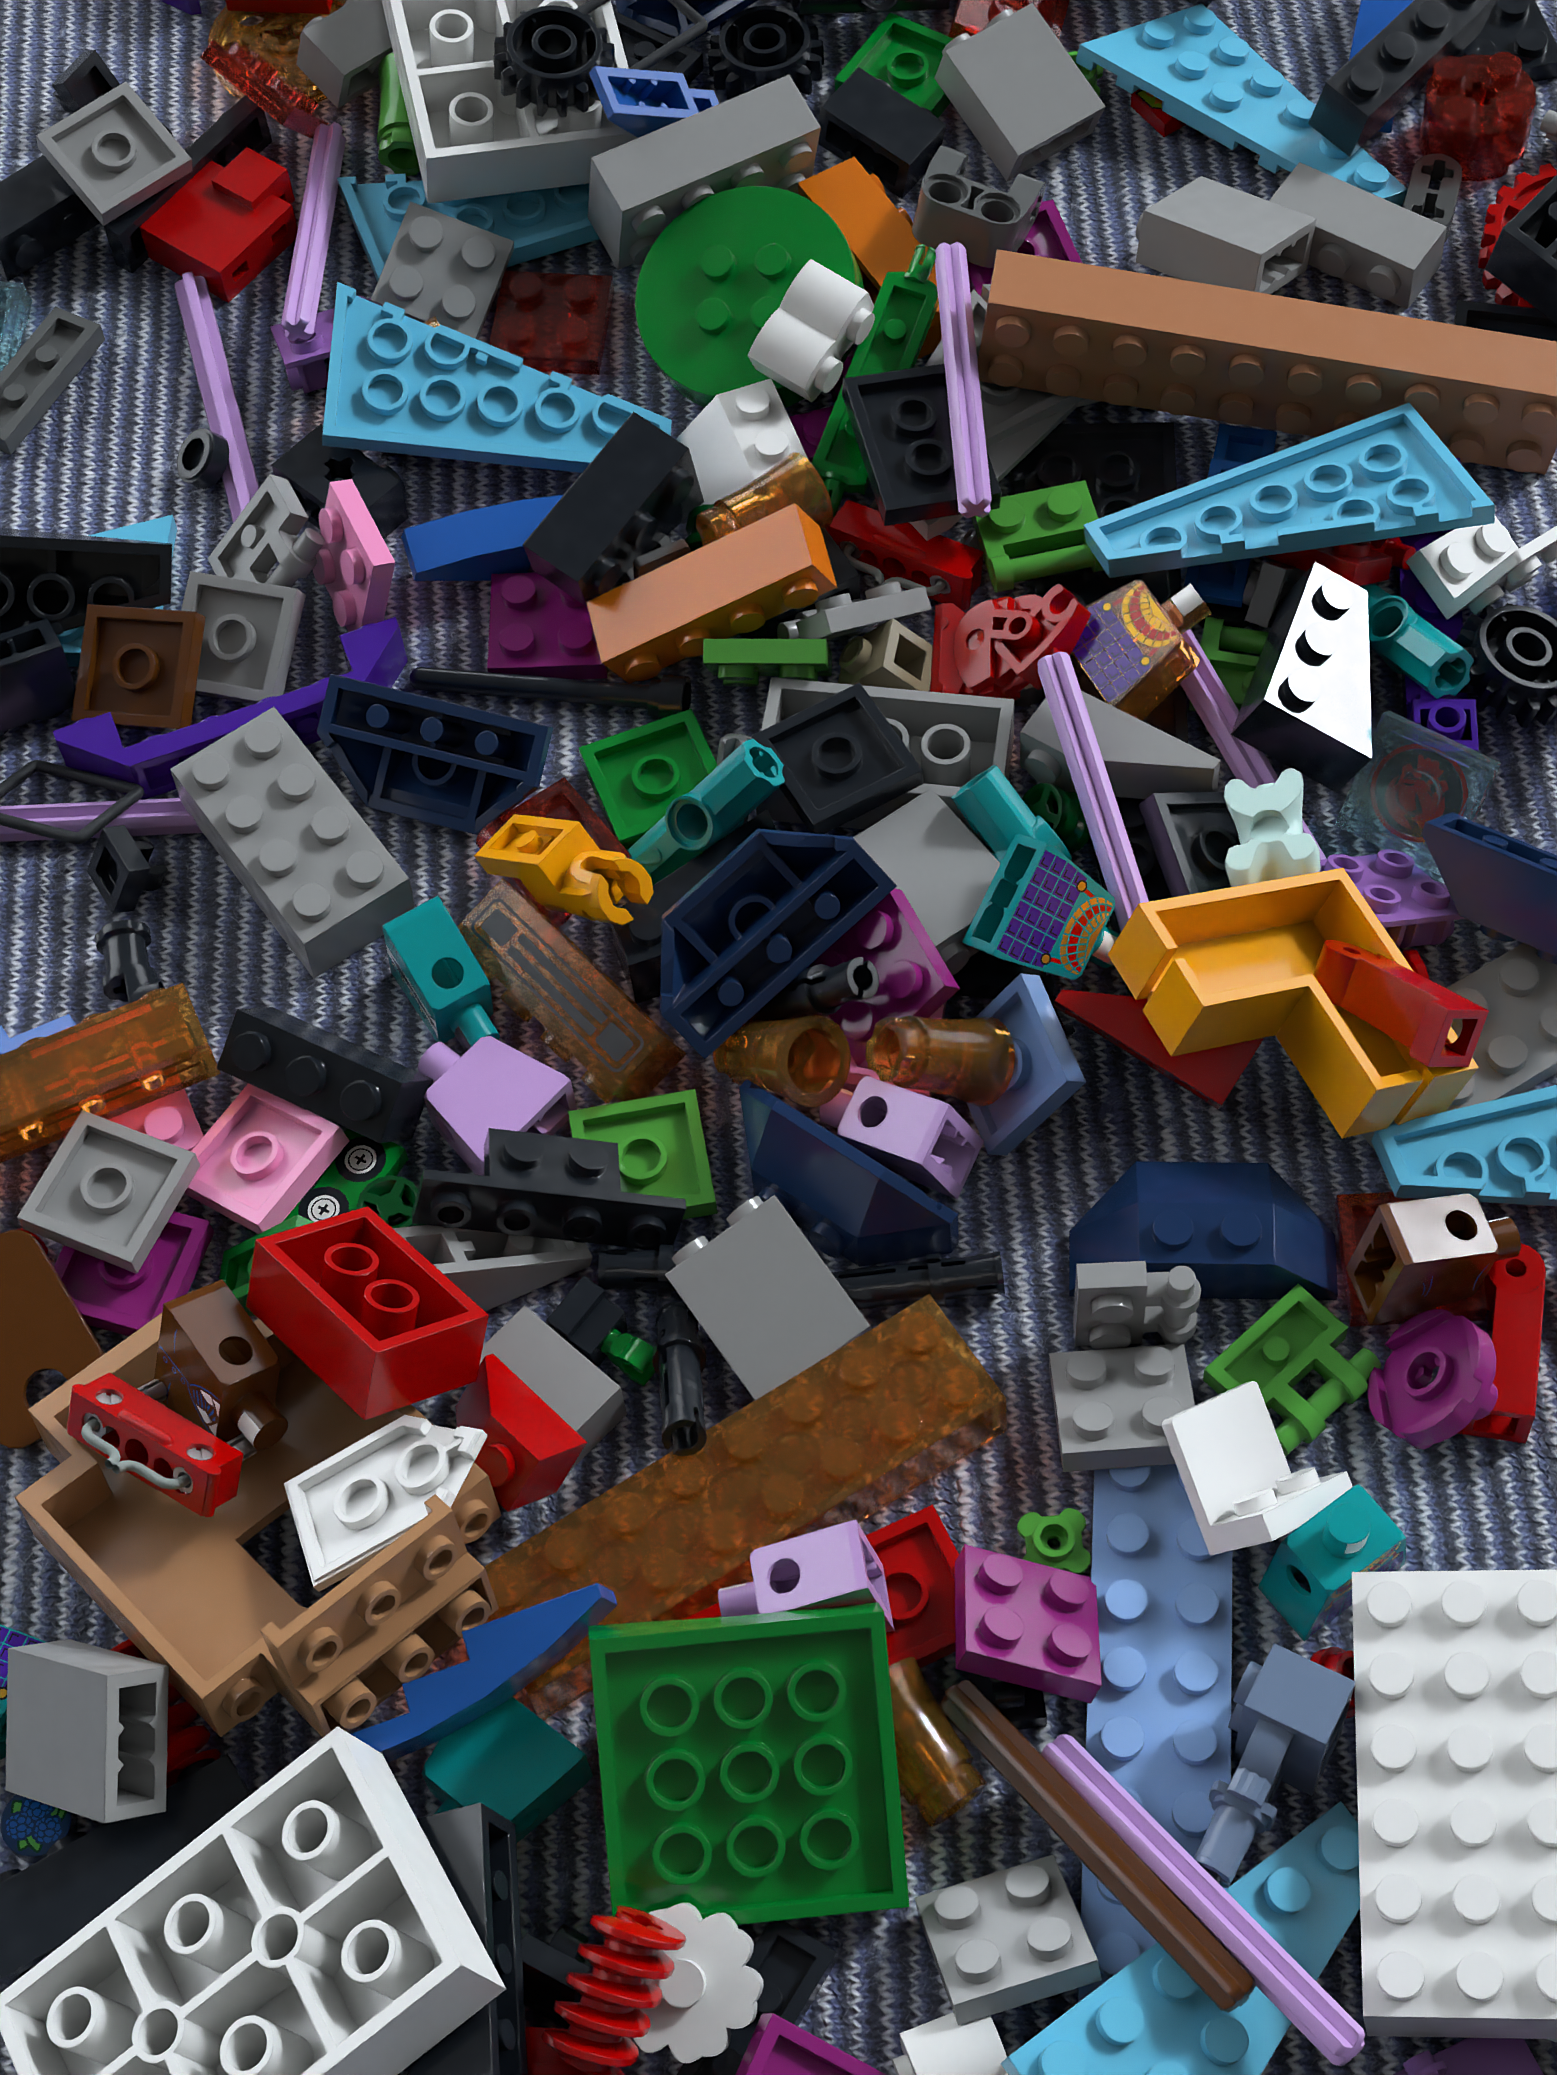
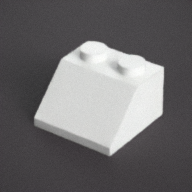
[676,379,812,527]

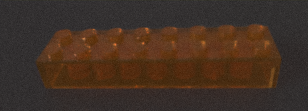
[484,1294,1007,1721]

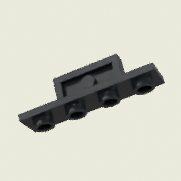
[412,1128,686,1251]

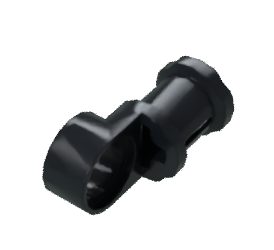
[95,920,174,1040]

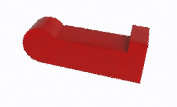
[1313,940,1489,1067]
[1457,1243,1546,1444]

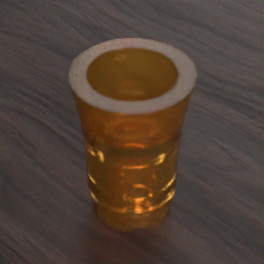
[696,452,833,546]
[713,1015,851,1107]
[866,1016,1015,1106]
[889,1657,987,1827]

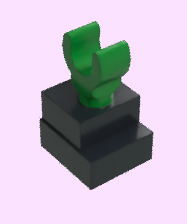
[546,1275,655,1387]

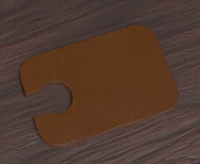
[0,1230,105,1449]

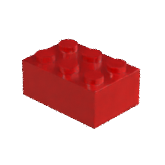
[246,1206,489,1420]

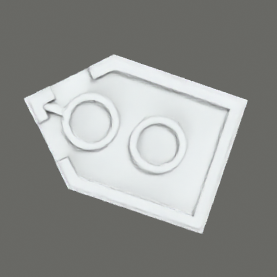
[284,1415,488,1592]

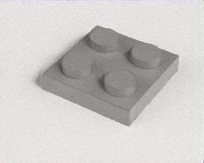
[36,82,193,226]
[371,201,514,340]
[181,571,306,704]
[17,1110,200,1274]
[1049,1343,1195,1472]
[914,1855,1102,2025]

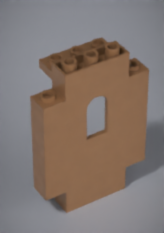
[14,1291,502,1738]

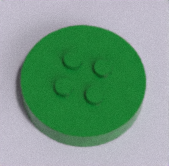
[635,186,864,408]

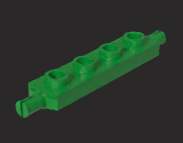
[810,244,939,520]

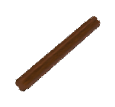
[940,1680,1256,2013]

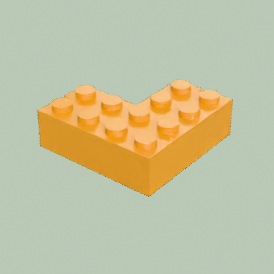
[1108,868,1479,1139]

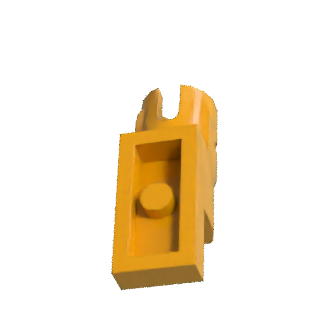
[474,814,654,925]

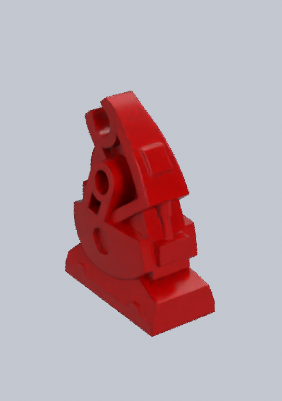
[930,584,1092,701]

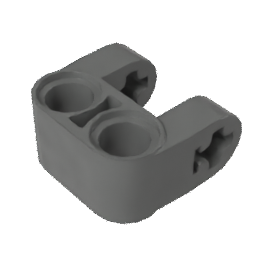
[912,145,1046,268]

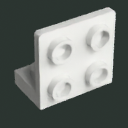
[1405,516,1557,620]
[1162,1381,1353,1556]

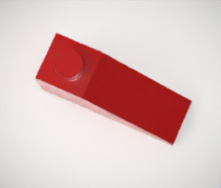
[1054,989,1264,1109]

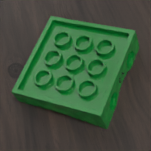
[588,1602,909,1925]

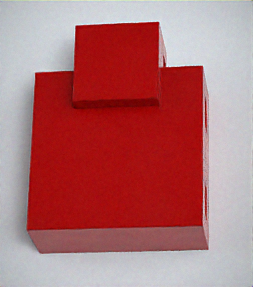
[139,147,298,303]

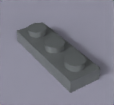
[0,306,105,455]

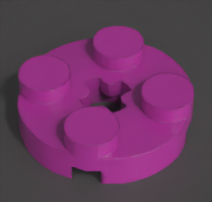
[1368,1309,1498,1450]

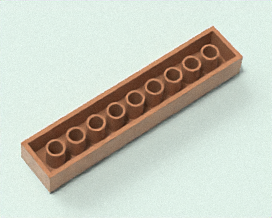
[978,249,1557,475]

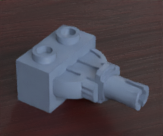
[1194,1643,1356,1888]

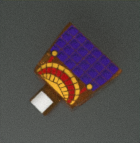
[1072,580,1212,721]

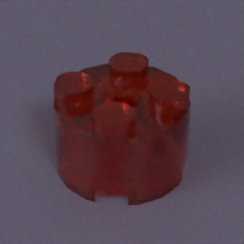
[1418,52,1536,182]

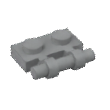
[208,474,325,588]
[777,582,931,642]
[1073,1261,1201,1350]

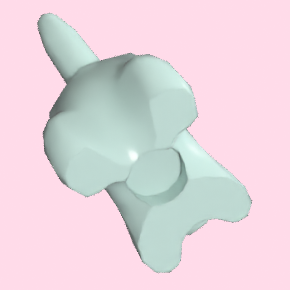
[1224,768,1321,887]

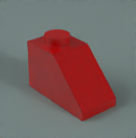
[455,1354,587,1512]

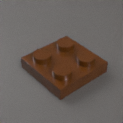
[71,604,206,732]

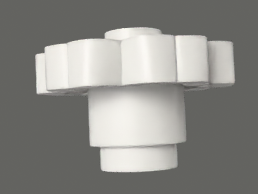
[633,1902,764,2063]

